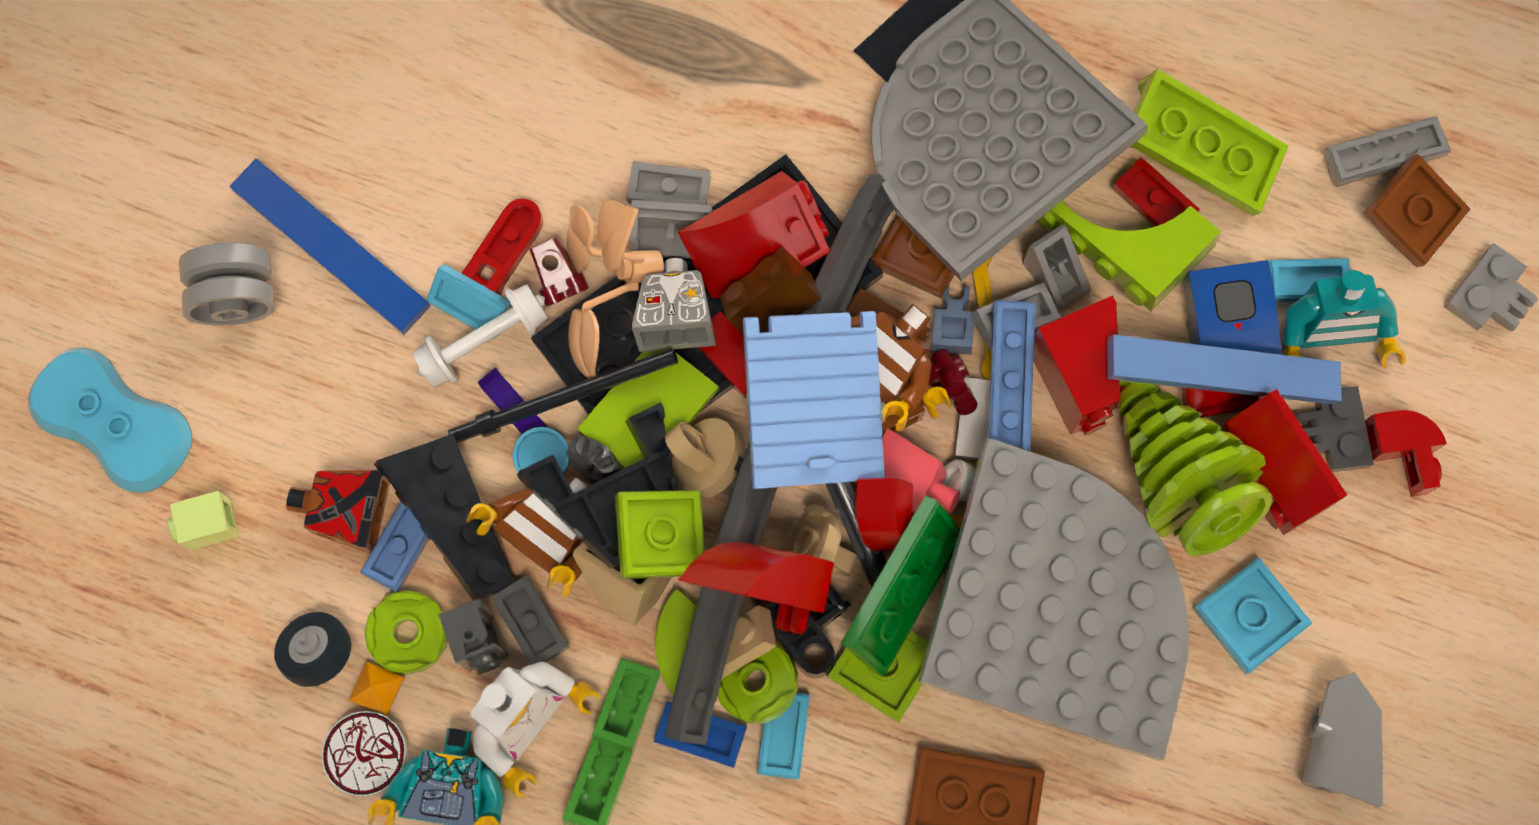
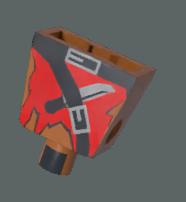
[286,470,390,554]

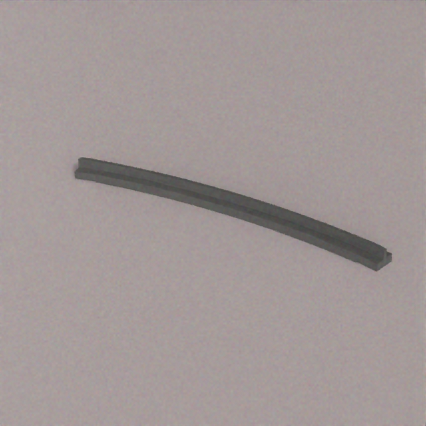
[666,174,893,745]

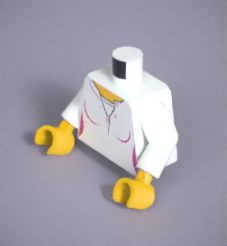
[470,662,601,798]

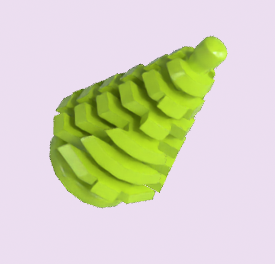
[1117,380,1273,556]

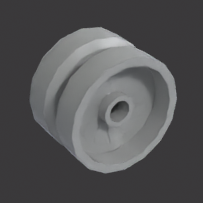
[179,243,275,326]

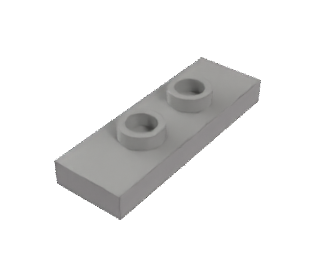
[1323,116,1451,187]

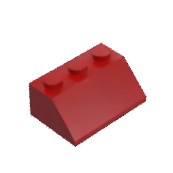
[1221,389,1348,535]

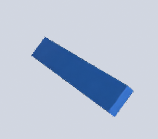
[229,159,431,335]

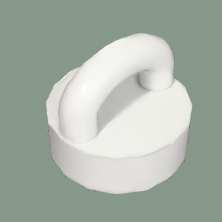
[943,459,976,503]

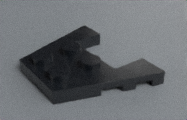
[517,402,679,569]

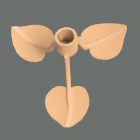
[566,200,664,379]

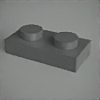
[491,575,570,665]

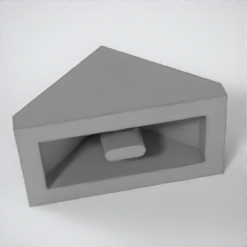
[1022,224,1091,311]

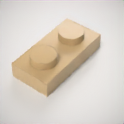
[722,605,776,678]

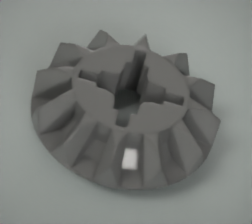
[566,436,621,485]

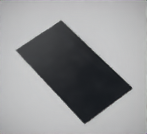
[853,0,964,82]

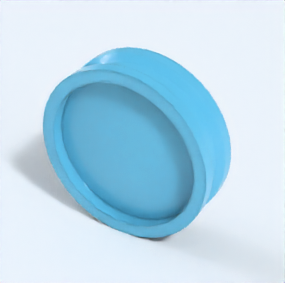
[513,427,571,475]

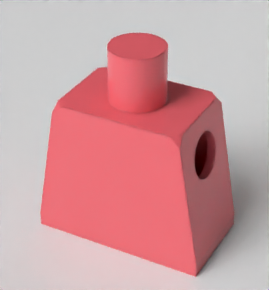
[856,428,960,517]

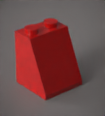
[1034,295,1121,435]

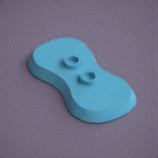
[28,348,192,493]

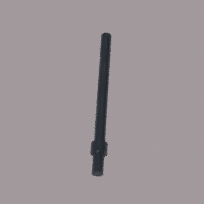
[448,348,678,443]

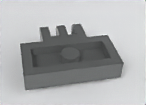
[1294,386,1374,472]

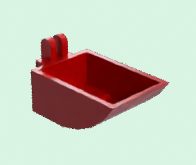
[678,171,830,298]
[677,541,834,634]

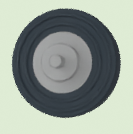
[274,612,351,687]

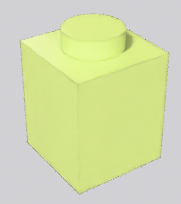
[168,491,239,550]

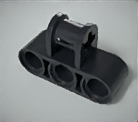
[749,583,852,678]

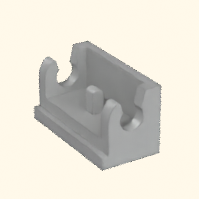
[628,200,713,259]

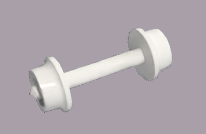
[413,284,549,388]

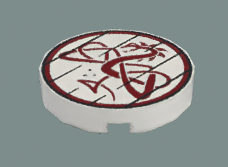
[322,711,409,797]

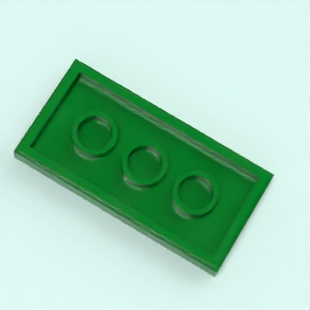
[841,496,960,677]

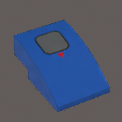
[1182,260,1282,355]

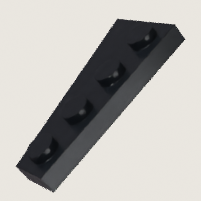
[374,434,515,601]

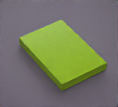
[577,350,719,469]

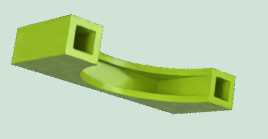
[1037,200,1221,312]

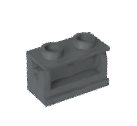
[438,599,508,674]

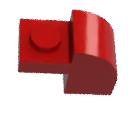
[1365,410,1447,497]
[856,478,913,551]

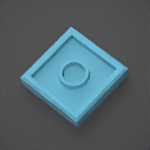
[1192,557,1313,675]

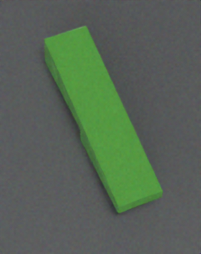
[562,658,661,825]

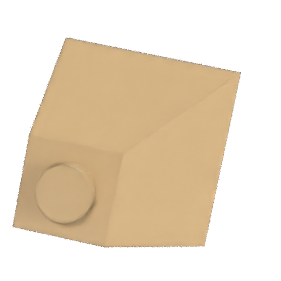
[573,542,672,626]

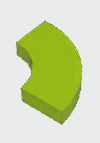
[655,588,697,696]

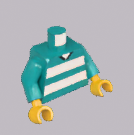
[1282,270,1406,368]

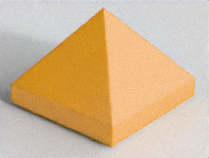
[349,661,405,716]

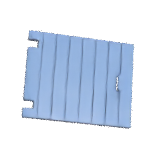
[743,311,885,489]

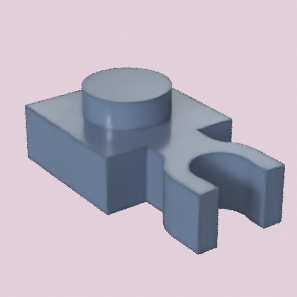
[931,285,974,355]

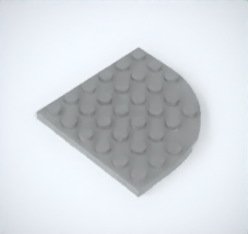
[872,0,1147,281]
[917,438,1189,761]

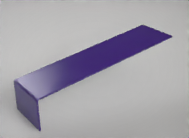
[477,367,548,434]

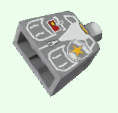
[632,258,716,352]

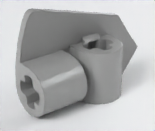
[1301,672,1383,808]

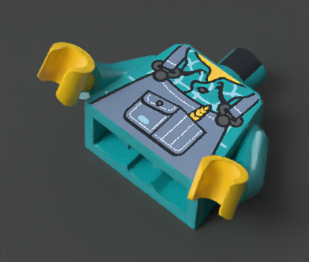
[368,728,505,825]

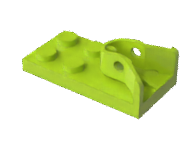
[1129,69,1289,216]

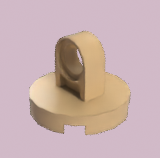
[665,418,745,498]
[779,504,858,576]

